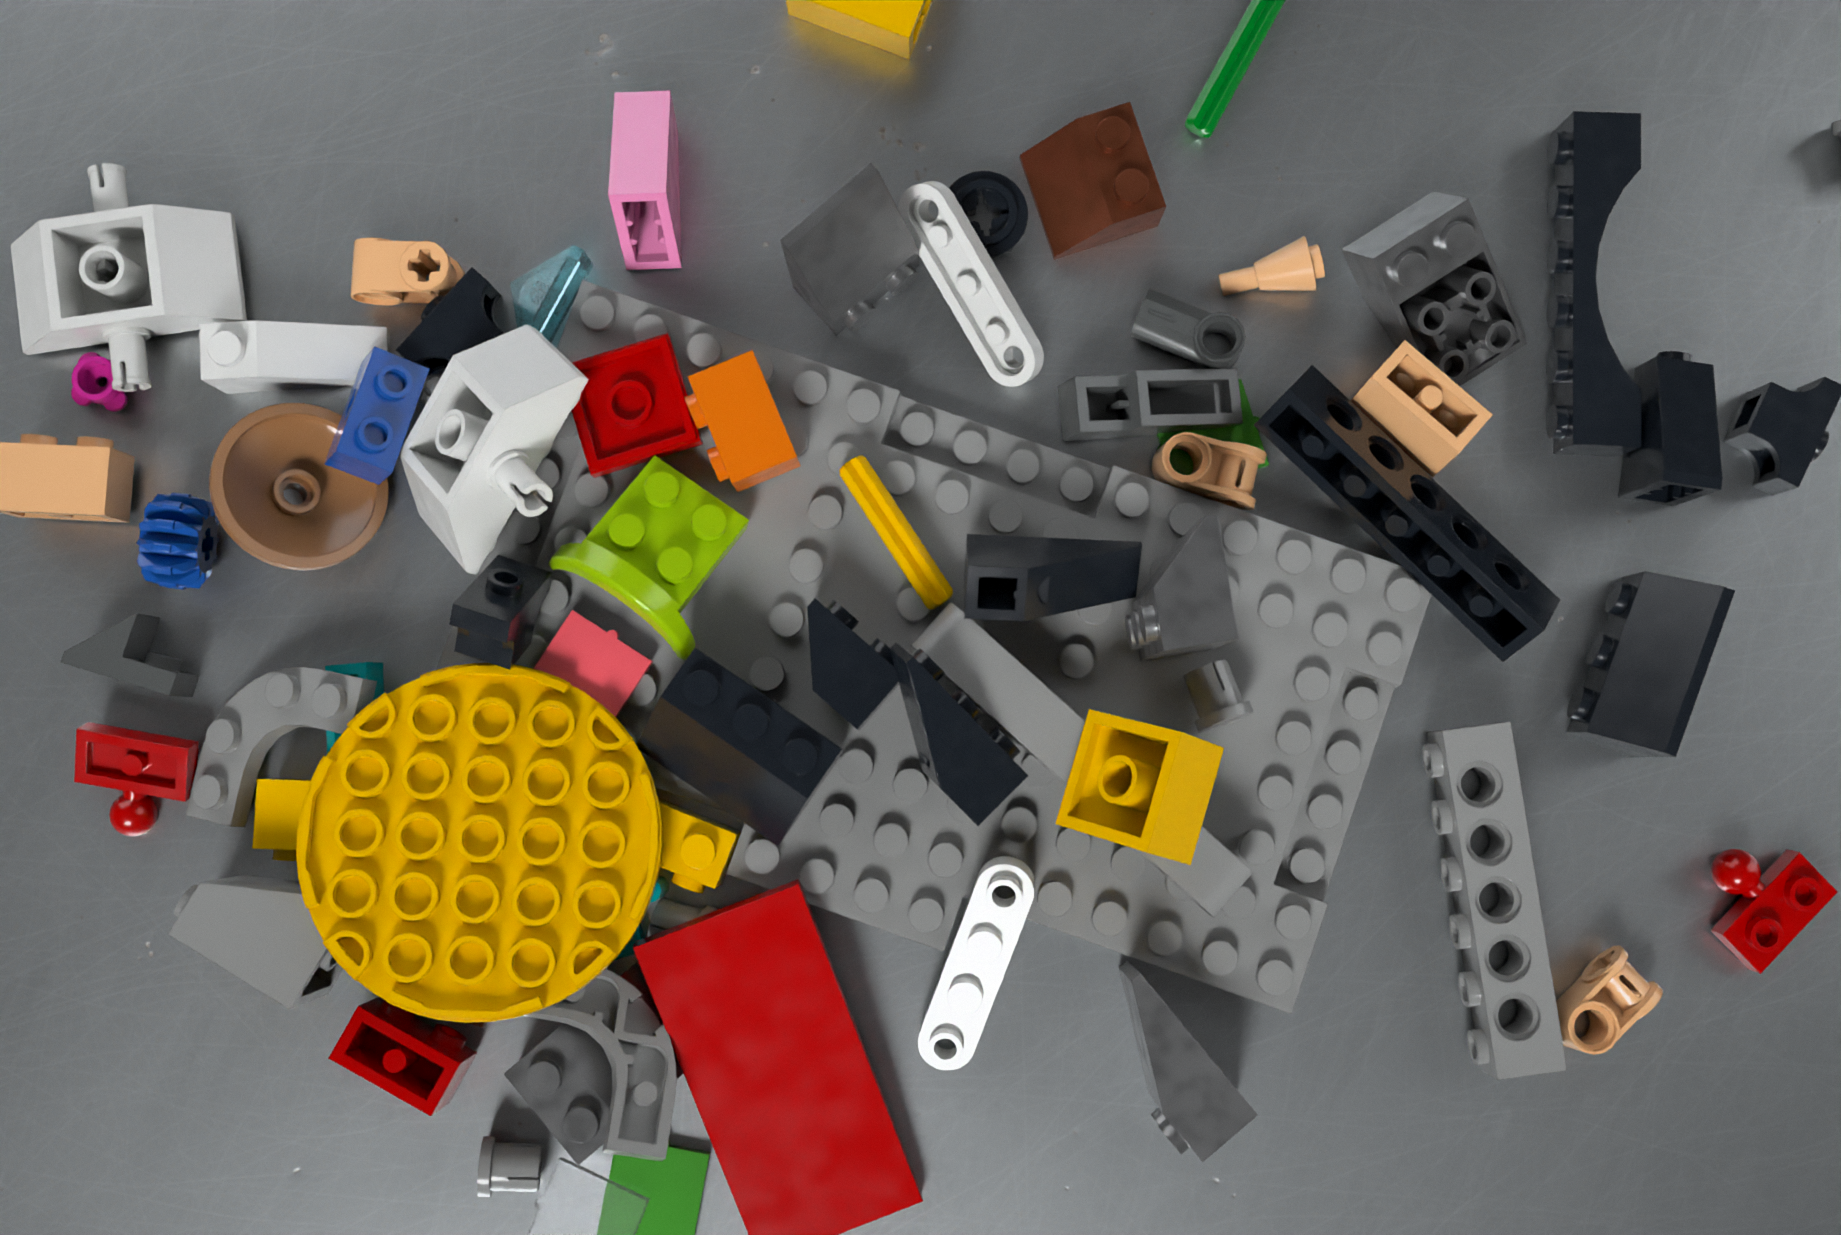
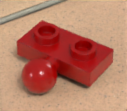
[74,722,199,837]
[1711,849,1838,974]

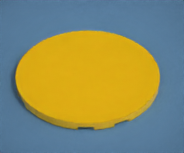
[296,663,663,1023]

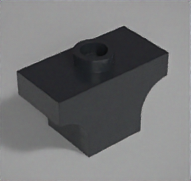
[396,267,505,377]
[1723,377,1841,496]
[449,555,553,670]

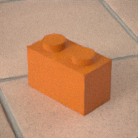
[684,350,801,492]

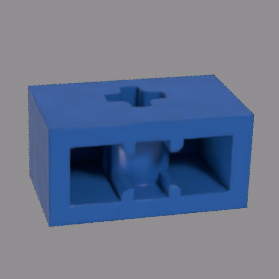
[324,346,429,485]

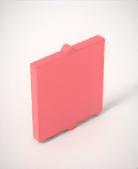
[533,610,653,718]

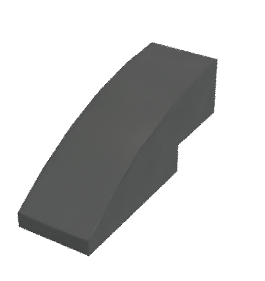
[1057,368,1243,441]

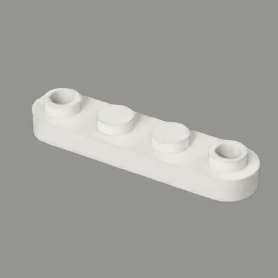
[898,181,1044,387]
[918,856,1035,1070]

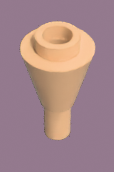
[1218,236,1325,296]

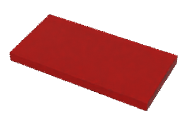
[633,879,923,1235]

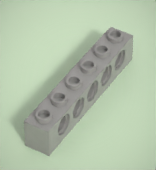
[1422,722,1567,1080]

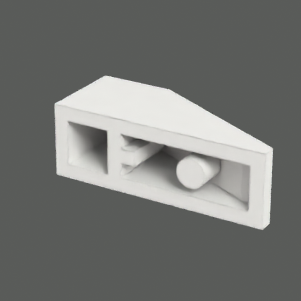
[199,320,391,394]

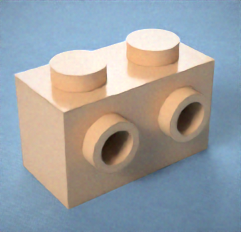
[1351,340,1493,477]
[0,434,135,523]

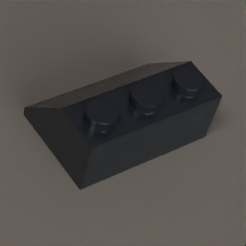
[1566,571,1735,757]
[636,648,845,846]

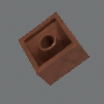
[1019,102,1166,260]

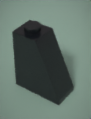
[1618,351,1723,506]

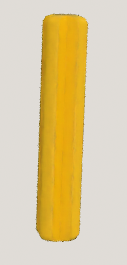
[839,455,953,610]

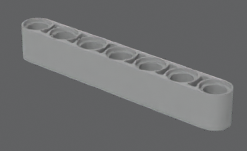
[911,602,1252,918]

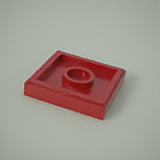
[571,333,703,478]

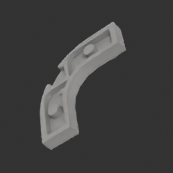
[185,667,377,828]
[524,969,677,1161]

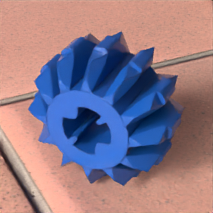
[136,492,220,590]

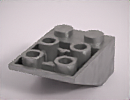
[1341,191,1527,386]

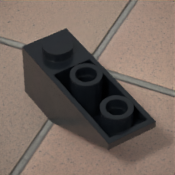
[963,534,1142,621]
[890,643,1028,826]

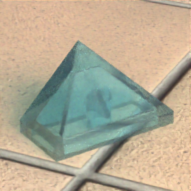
[510,245,594,343]

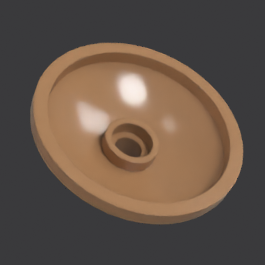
[209,403,389,571]

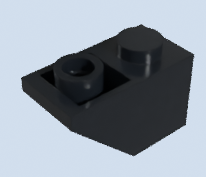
[807,598,899,731]

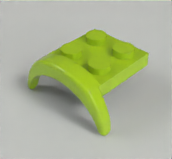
[548,455,749,660]

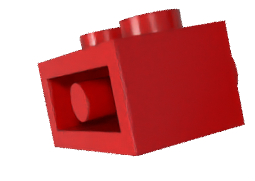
[328,997,478,1116]

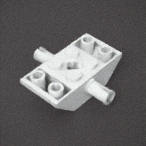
[11,163,247,392]
[399,324,589,575]

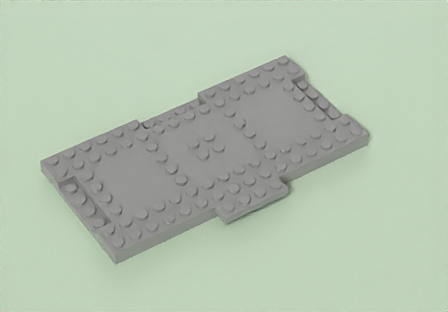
[436,280,1431,1014]

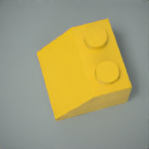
[1055,709,1224,865]

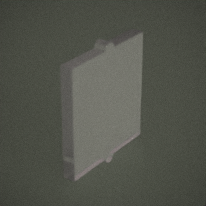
[527,1157,650,1235]

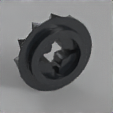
[949,171,1028,259]

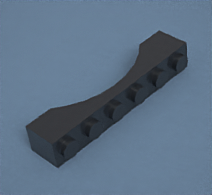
[1546,111,1641,456]

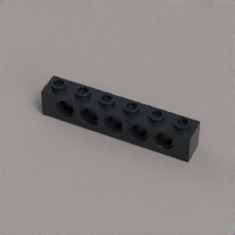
[1254,365,1560,662]

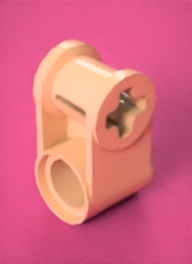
[350,237,465,306]
[1151,432,1267,510]
[1556,945,1663,1055]

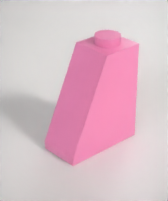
[608,90,682,270]

